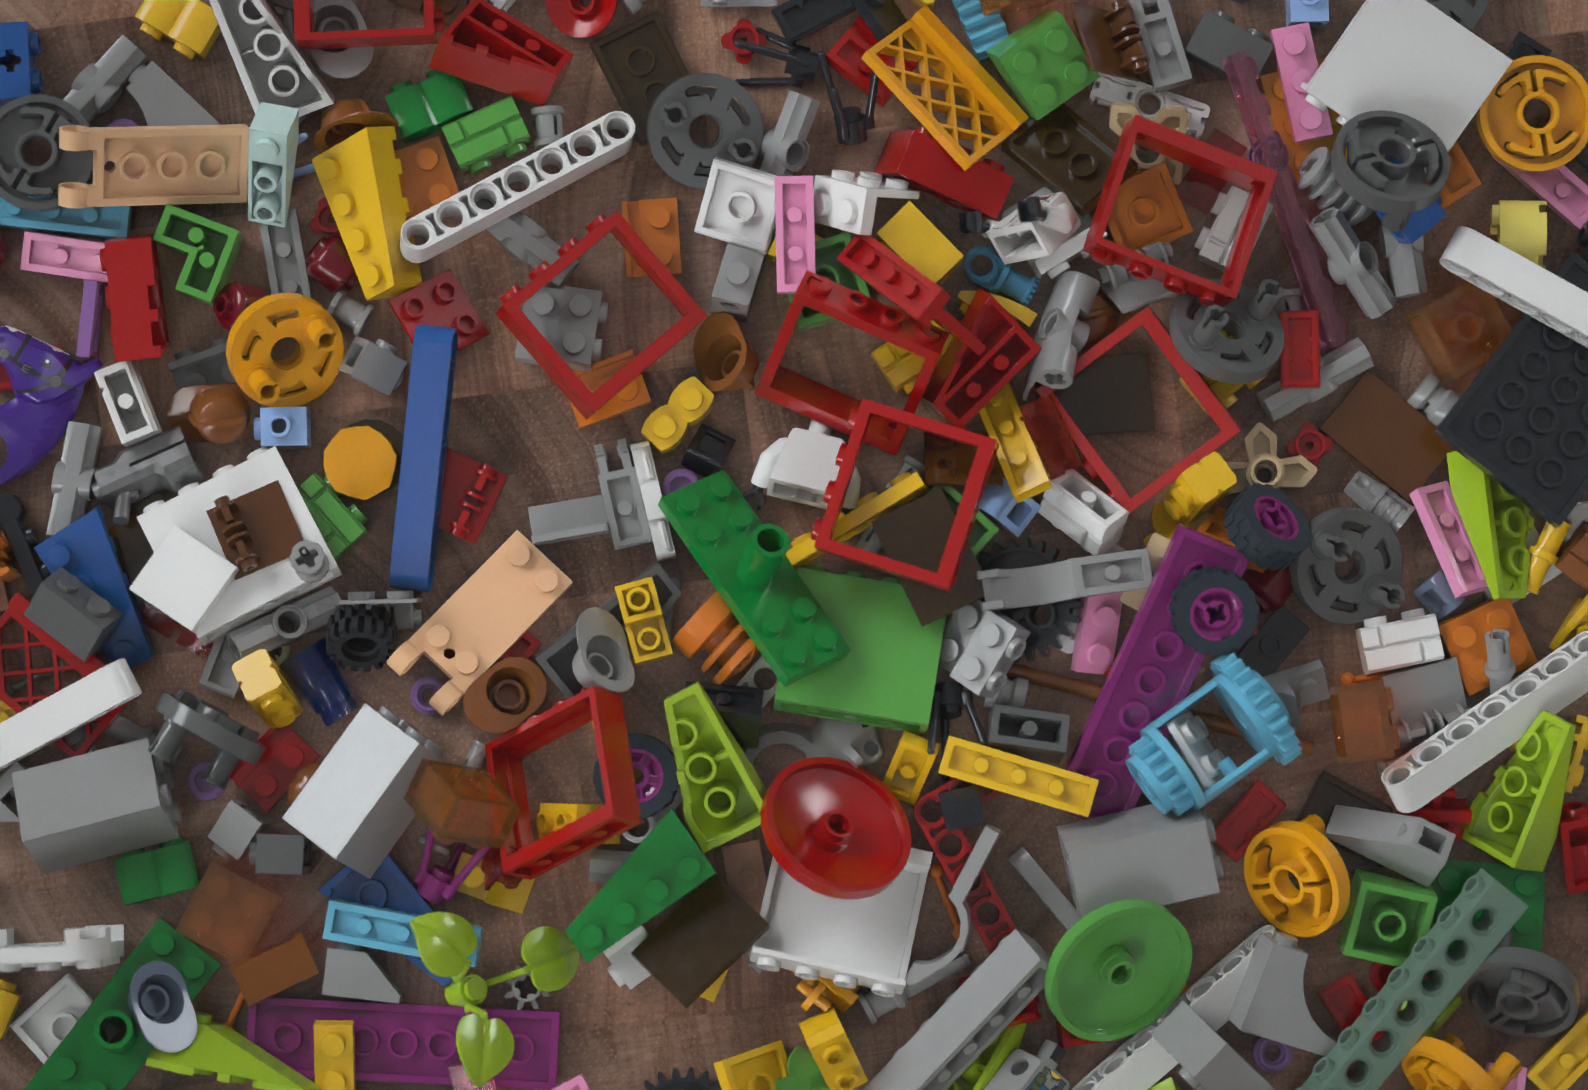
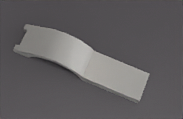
[976,548,1153,611]
[904,824,1002,986]

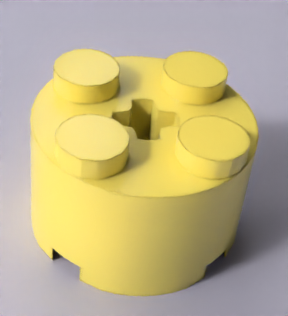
[1489,200,1547,269]

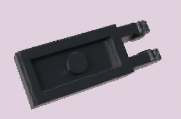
[0,492,52,595]

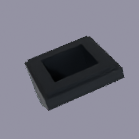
[681,423,736,477]
[938,785,986,832]

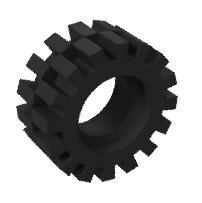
[326,604,397,672]

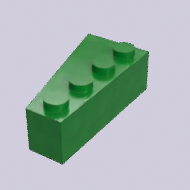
[565,808,716,963]

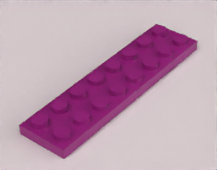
[1056,523,1249,820]
[247,997,561,1090]

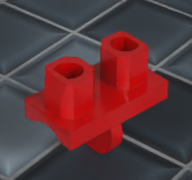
[1396,788,1472,840]

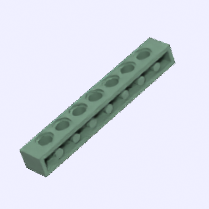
[1295,868,1529,1090]

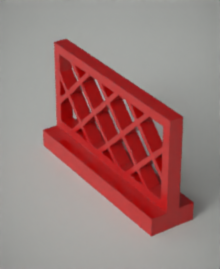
[836,234,987,356]
[0,592,141,758]

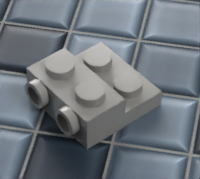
[514,286,609,373]
[938,599,1031,698]

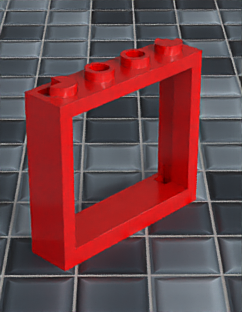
[294,0,444,50]
[1082,115,1277,307]
[495,210,707,420]
[755,270,950,456]
[1036,306,1242,514]
[811,398,999,593]
[485,686,642,880]

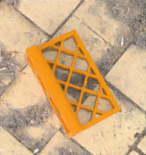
[861,5,1029,171]

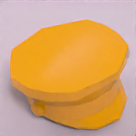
[323,426,398,500]

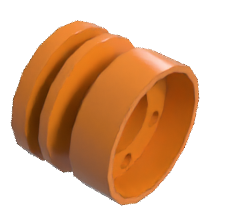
[670,591,760,685]

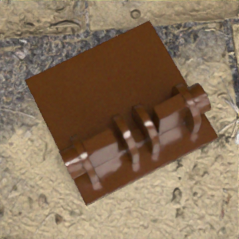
[1070,0,1150,82]
[924,431,1003,486]
[206,480,304,581]

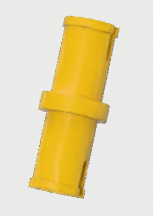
[1527,521,1571,595]

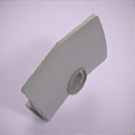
[1022,271,1100,402]

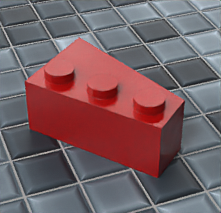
[429,0,574,106]
[874,126,1015,220]
[922,288,1042,429]

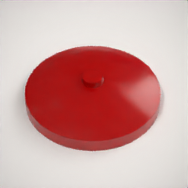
[760,757,911,900]

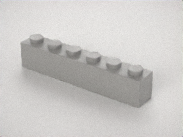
[863,929,1050,1090]

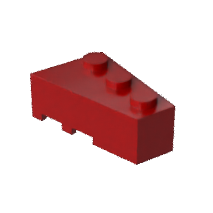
[100,233,171,362]

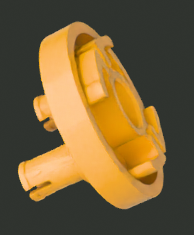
[1476,55,1588,172]
[226,292,344,407]
[1244,814,1350,937]
[1401,1033,1523,1090]

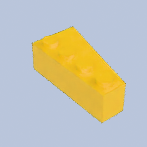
[311,126,422,301]

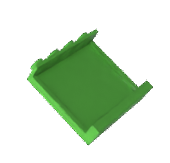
[773,565,946,735]

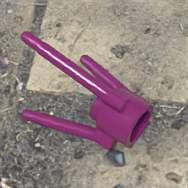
[414,817,495,905]

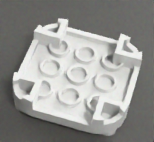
[0,924,124,972]

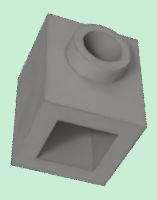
[338,336,407,396]

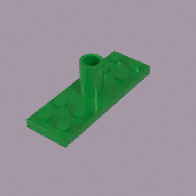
[658,469,851,687]
[24,918,222,1090]

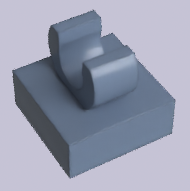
[1412,571,1465,621]

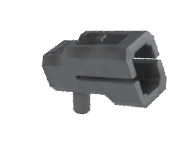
[91,425,204,525]

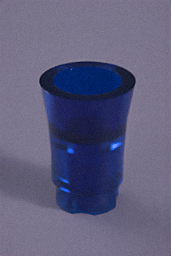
[279,637,359,727]

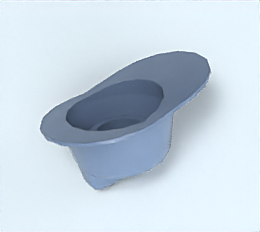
[127,961,198,1053]

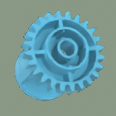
[1125,653,1302,816]

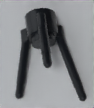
[734,28,819,89]
[818,51,879,145]
[927,681,988,781]

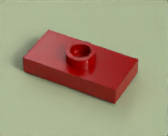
[1279,310,1320,389]
[1212,779,1287,863]
[1316,972,1383,1042]

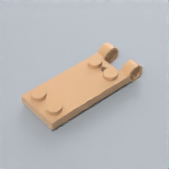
[58,124,249,208]
[386,530,573,716]

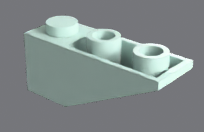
[248,102,299,228]

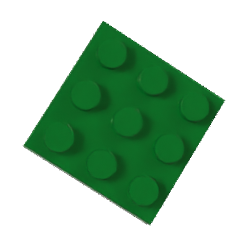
[1425,860,1546,976]

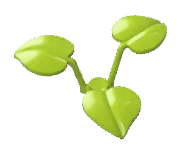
[410,912,579,1087]

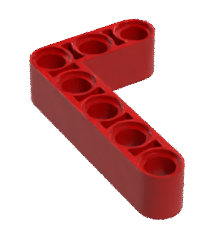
[913,778,1016,955]

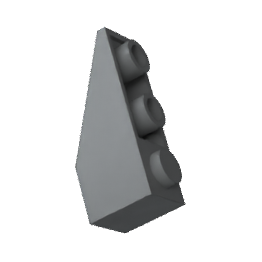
[1324,804,1456,888]

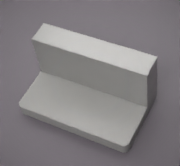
[528,495,610,546]

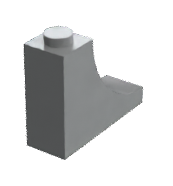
[126,61,221,212]
[1228,931,1338,1056]

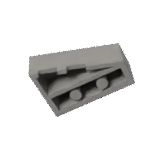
[1150,1000,1276,1090]

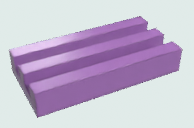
[76,280,105,361]

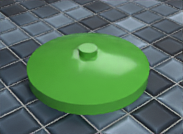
[1044,899,1192,1041]

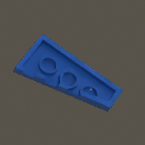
[34,505,155,670]
[318,852,452,986]

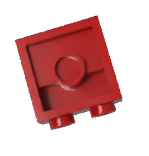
[1556,801,1588,895]

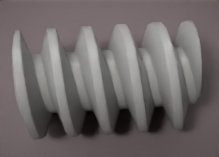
[1296,146,1374,226]

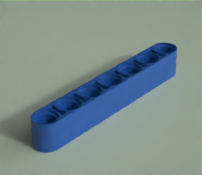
[389,324,458,592]

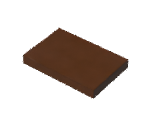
[1318,370,1453,503]

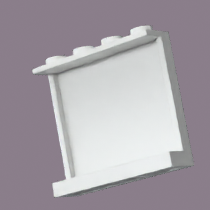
[1300,0,1513,173]
[136,446,342,646]
[750,848,933,997]

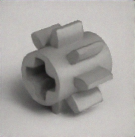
[505,964,551,1010]

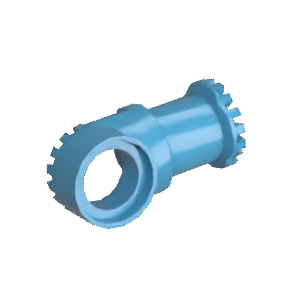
[964,245,1040,307]

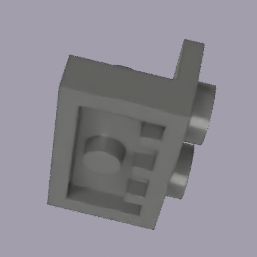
[167,336,249,390]

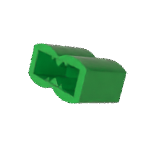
[385,69,474,144]
[113,836,203,906]

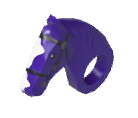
[0,325,103,485]

